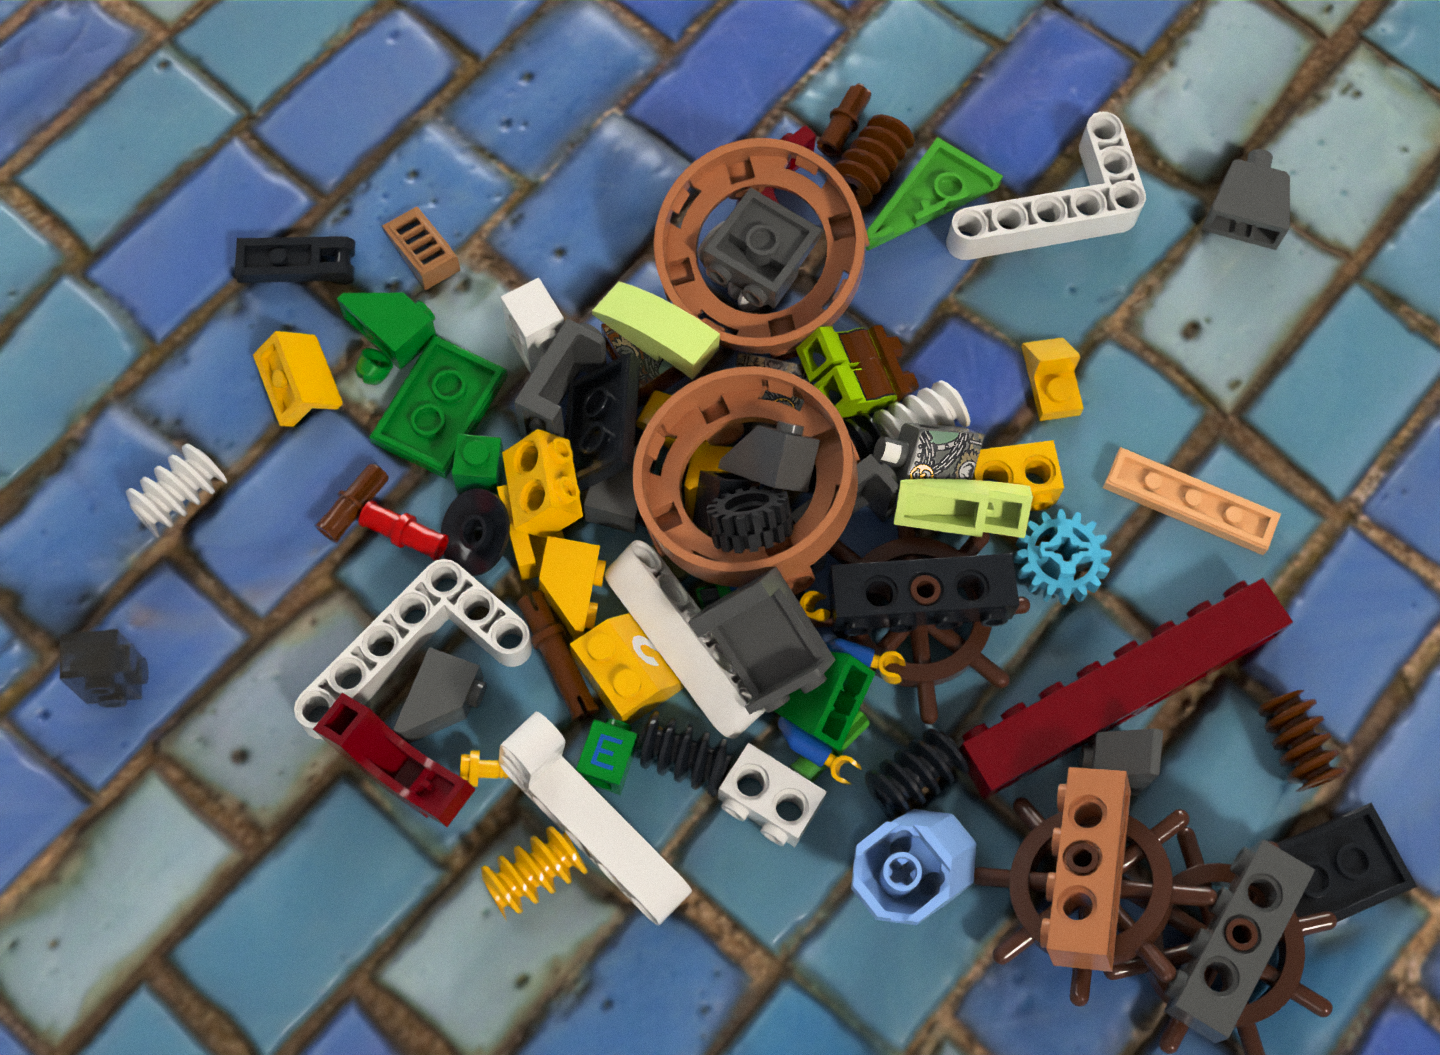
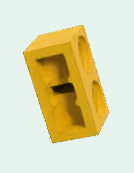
[502,429,583,539]
[972,440,1064,511]

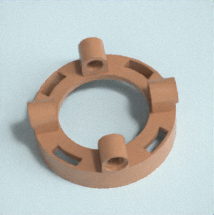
[654,138,870,361]
[633,366,861,595]

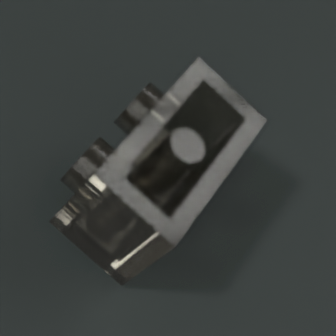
[60,629,149,708]

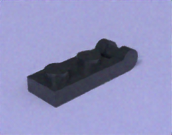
[234,236,356,285]

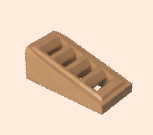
[382,207,461,290]

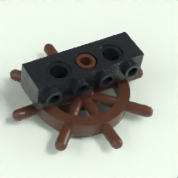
[809,525,1030,724]

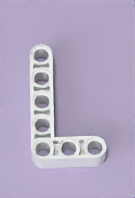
[946,112,1146,260]
[294,559,532,740]
[498,711,692,926]

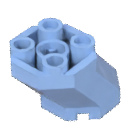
[851,809,977,925]

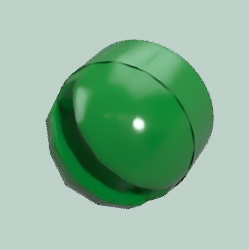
[355,348,393,385]

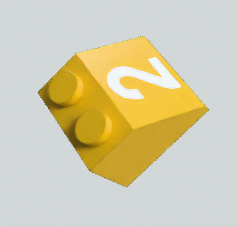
[570,613,685,725]

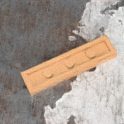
[1103,447,1281,555]

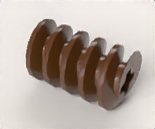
[833,114,915,206]
[1257,690,1347,792]

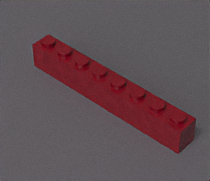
[959,578,1293,800]

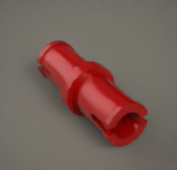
[358,501,449,561]

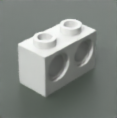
[501,278,564,374]
[718,743,827,847]

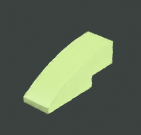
[592,281,720,380]
[893,479,1033,538]

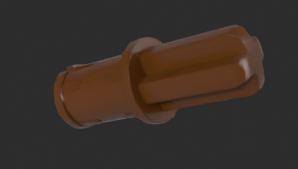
[816,83,871,158]
[314,464,389,543]

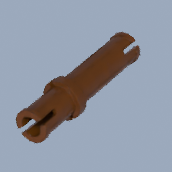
[517,591,599,722]

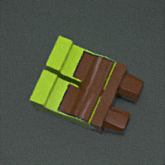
[796,325,919,418]

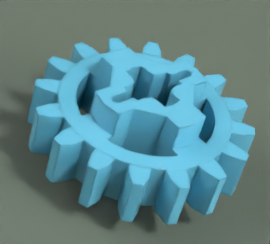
[1013,509,1112,605]

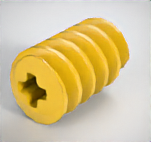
[481,826,588,922]

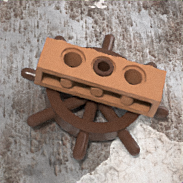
[973,767,1218,1007]

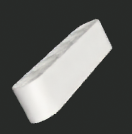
[605,540,766,739]

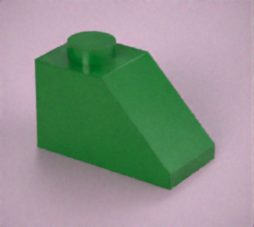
[337,292,437,370]

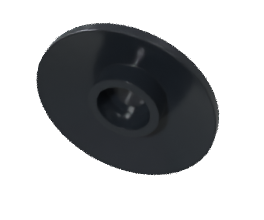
[441,488,510,576]

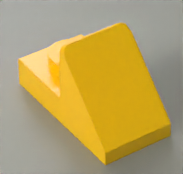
[1021,337,1084,421]

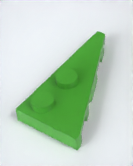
[866,137,1003,251]

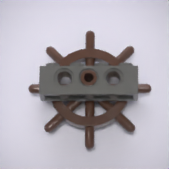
[1103,827,1337,1055]

